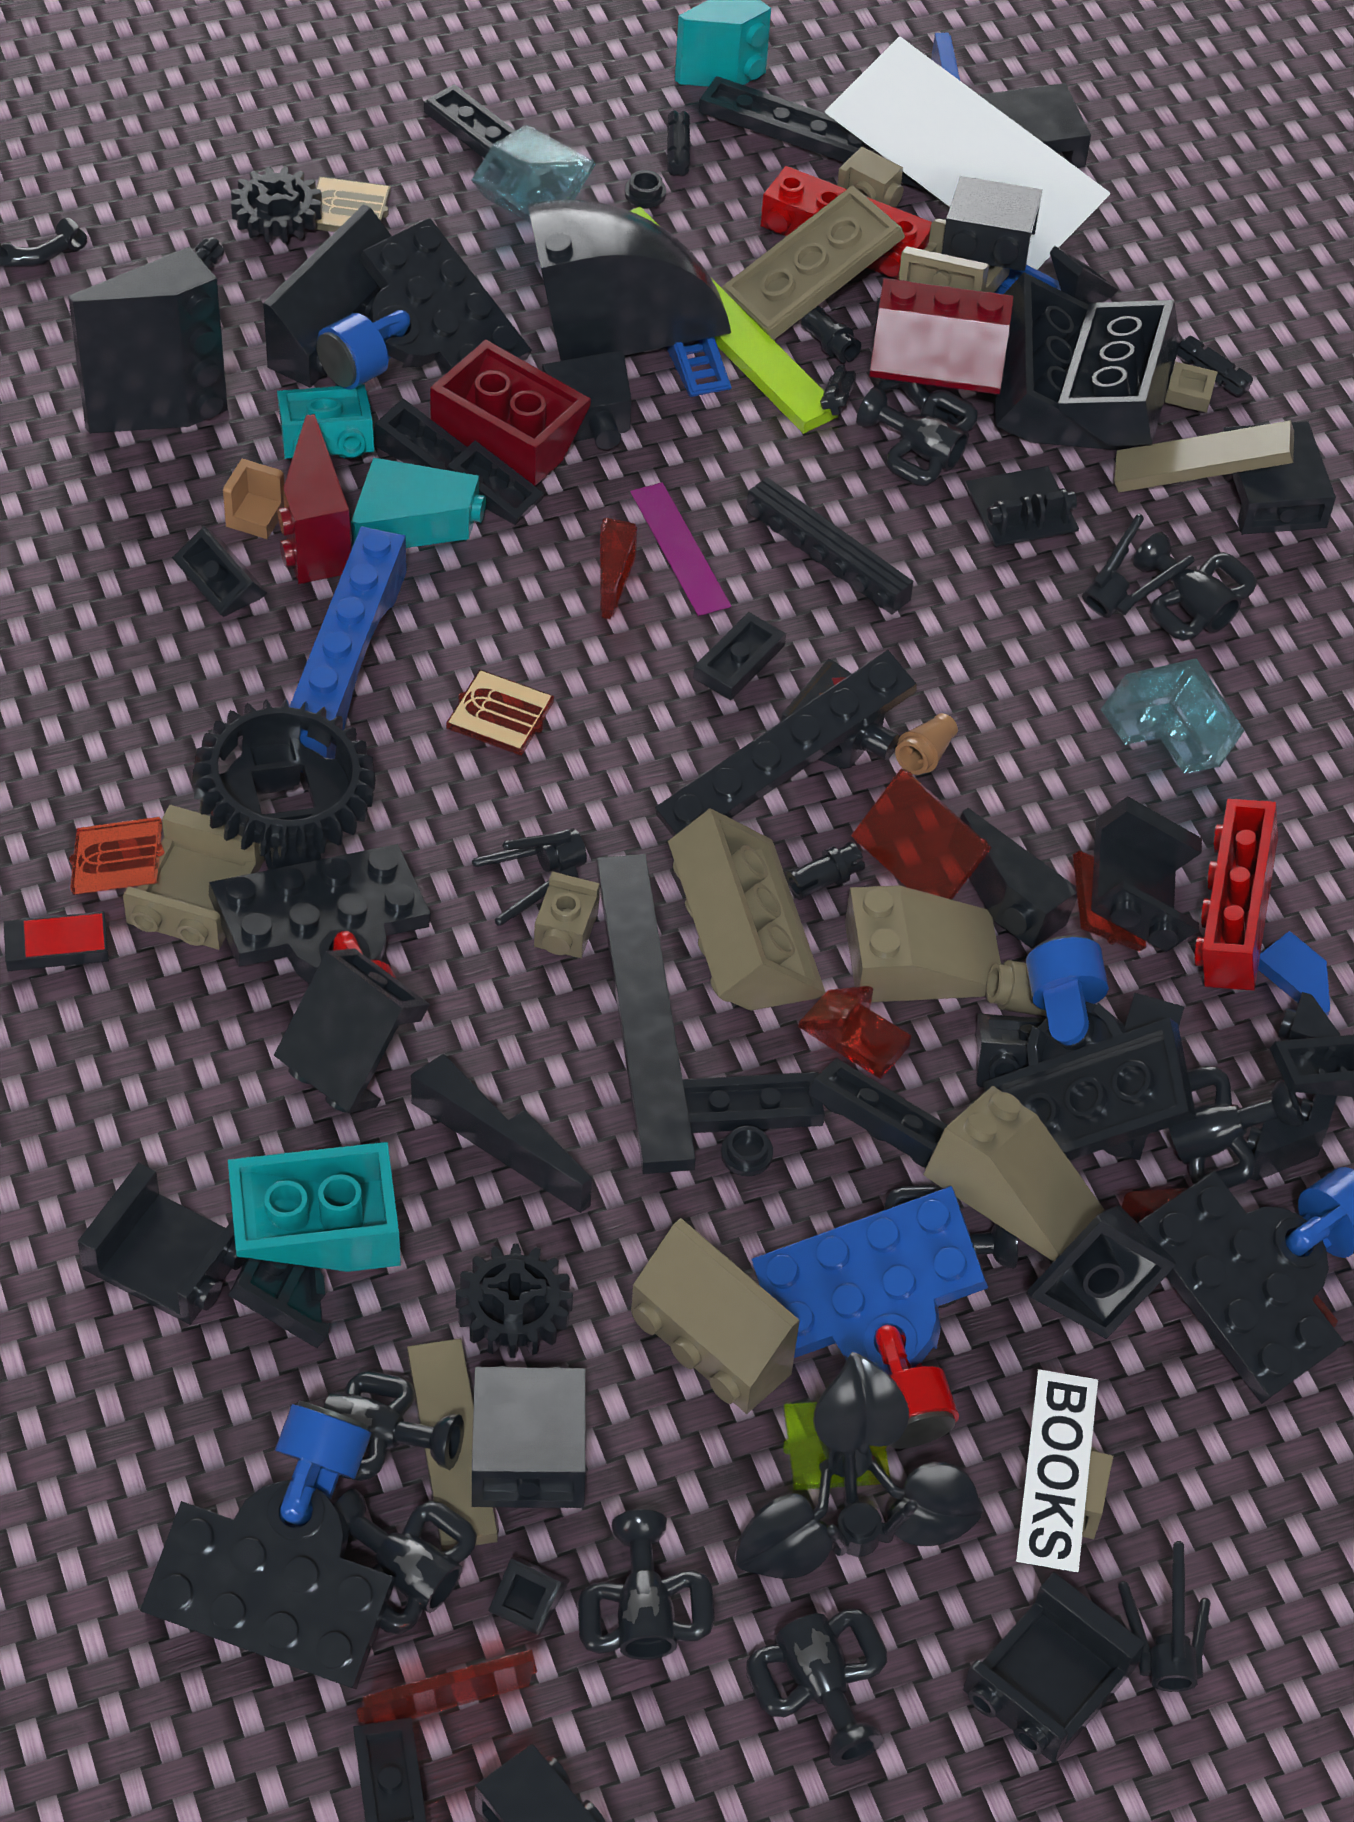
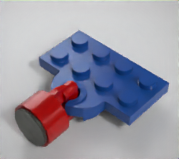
[752,1186,988,1449]

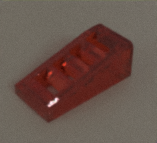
[600,518,637,620]

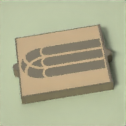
[315,176,391,232]

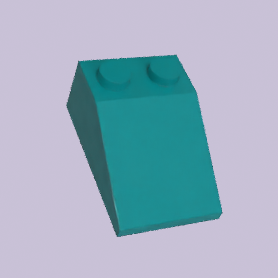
[228,1142,401,1272]

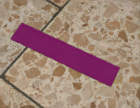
[630,482,732,616]

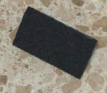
[172,526,267,617]

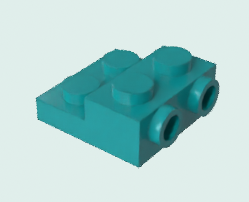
[277,384,374,459]

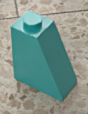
[351,458,486,548]

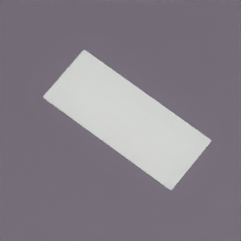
[825,37,1110,270]

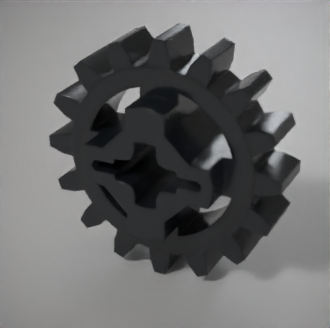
[231,167,322,243]
[456,1244,573,1358]

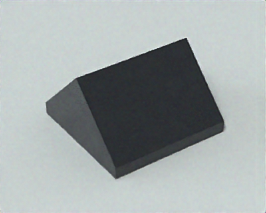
[1027,1205,1177,1339]

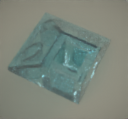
[471,125,596,223]

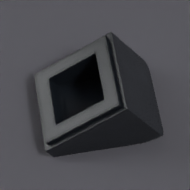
[488,1557,569,1635]

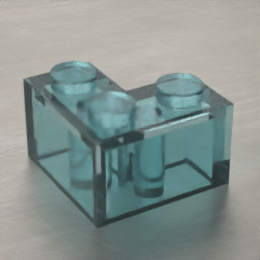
[1101,658,1245,774]

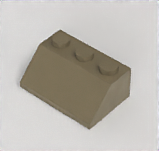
[631,1218,800,1414]

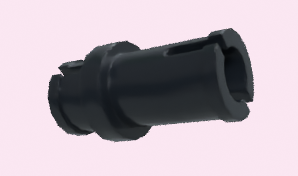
[801,306,861,363]
[786,841,865,900]

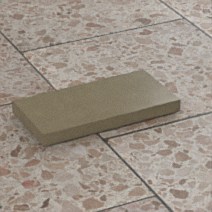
[721,185,905,340]

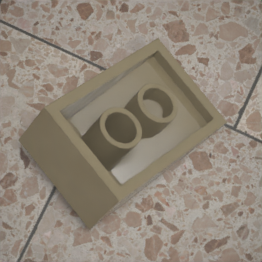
[845,885,1001,1003]
[923,1086,1104,1262]

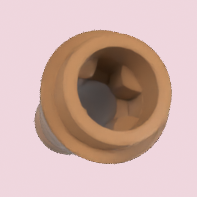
[895,713,958,775]

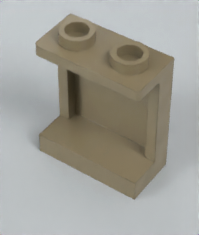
[899,218,1010,292]
[123,805,264,950]

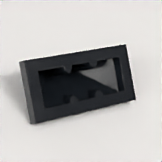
[1050,246,1118,305]

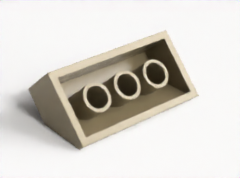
[668,808,826,1011]

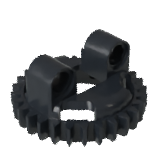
[192,699,376,870]

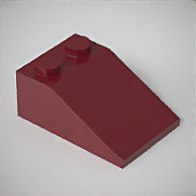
[277,414,351,584]

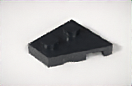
[228,1258,329,1348]

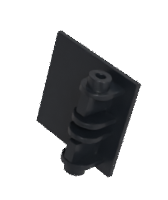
[965,466,1079,547]

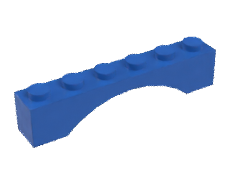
[290,526,406,773]

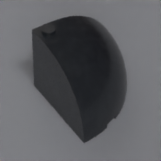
[528,200,731,361]

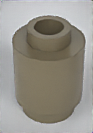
[986,960,1047,1017]

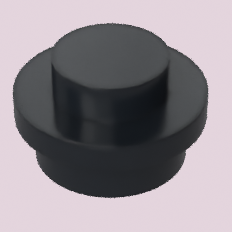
[625,170,666,209]
[721,1126,773,1176]

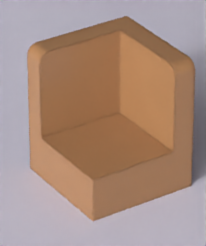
[223,458,284,539]

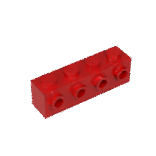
[760,166,932,280]
[1195,799,1278,991]

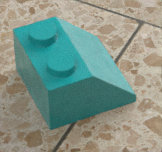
[675,0,771,87]

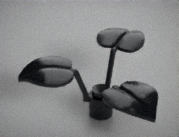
[734,1352,983,1579]

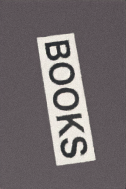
[1016,1369,1098,1573]

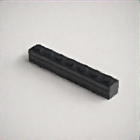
[746,477,914,615]

